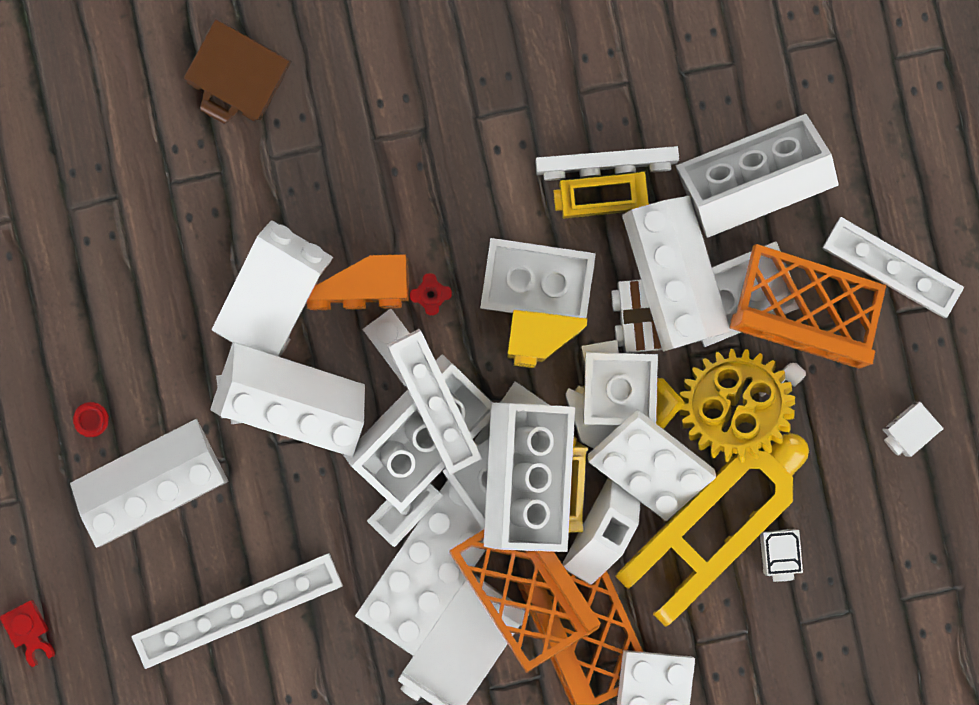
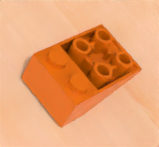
[306,254,409,310]

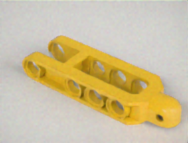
[615,433,809,627]

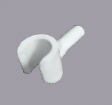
[759,363,806,397]

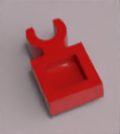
[0,599,55,667]

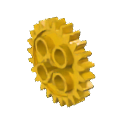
[679,349,795,463]

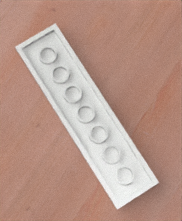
[355,382,549,656]

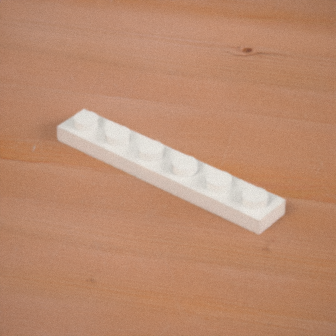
[131,553,343,669]

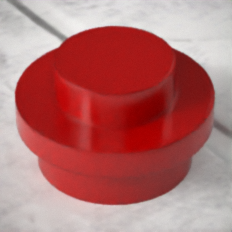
[73,402,109,437]

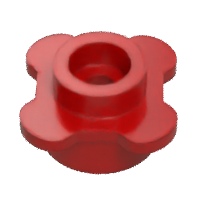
[410,273,452,316]

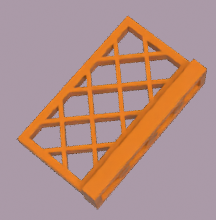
[729,244,886,369]
[449,529,601,673]
[517,571,643,705]

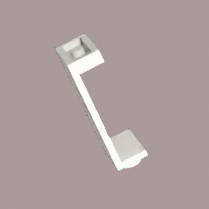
[212,220,333,357]
[398,574,529,705]

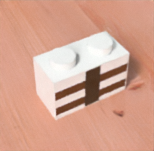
[611,280,662,353]

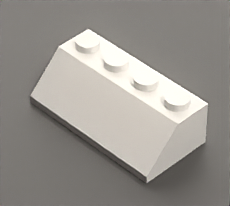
[676,114,839,238]
[622,196,731,352]
[210,342,365,457]
[343,354,491,512]
[484,402,575,552]
[70,419,229,548]

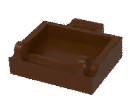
[184,19,292,124]

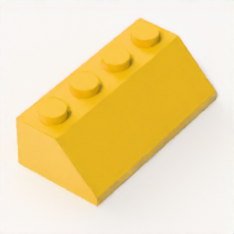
[507,310,587,368]

